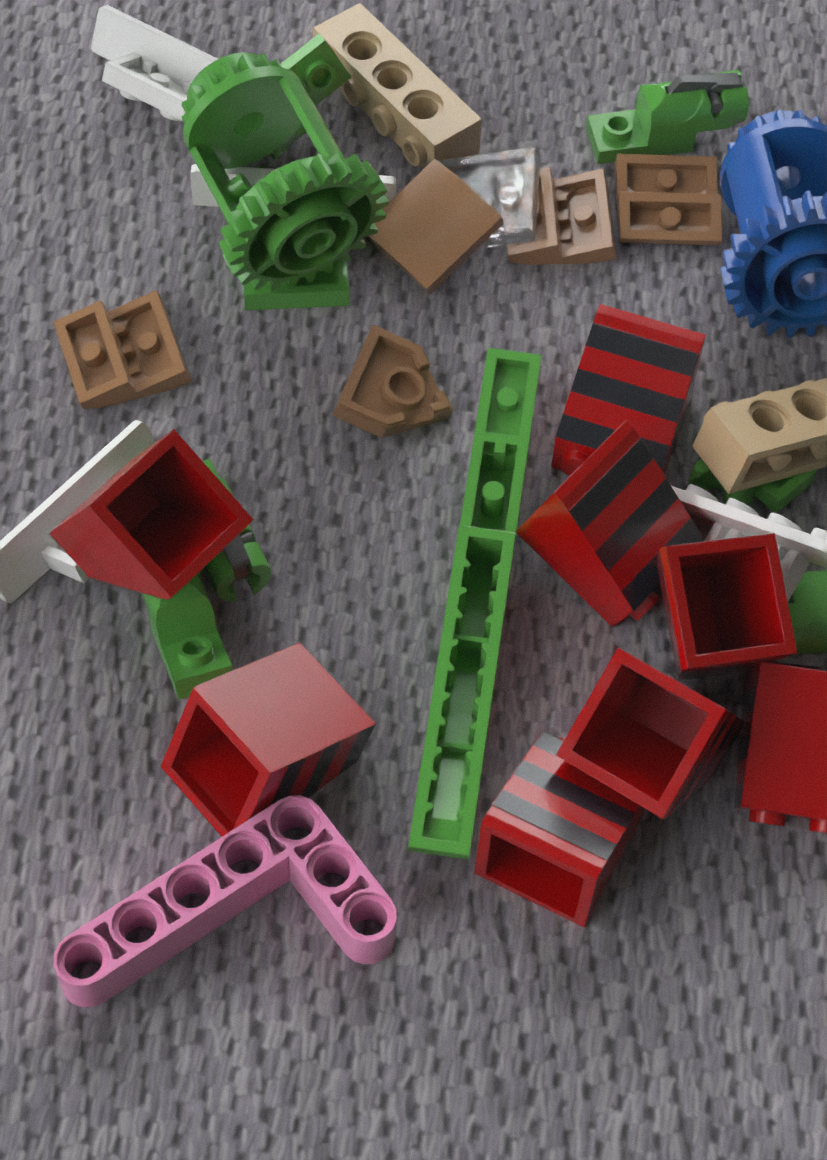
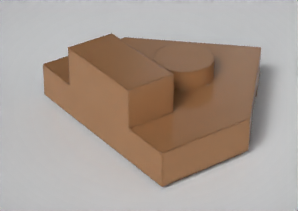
[332,324,454,438]

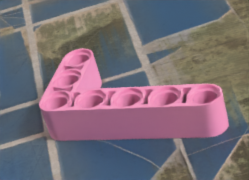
[53,795,397,1007]

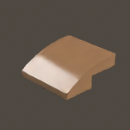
[615,154,722,246]
[366,159,504,295]
[501,167,617,265]
[53,290,192,409]

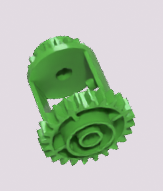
[181,52,389,291]

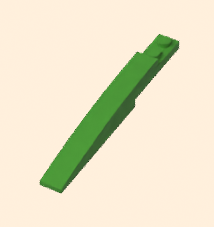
[408,348,542,860]

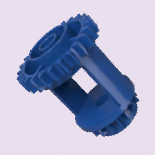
[719,109,827,338]

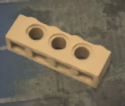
[313,3,482,170]
[692,378,827,494]

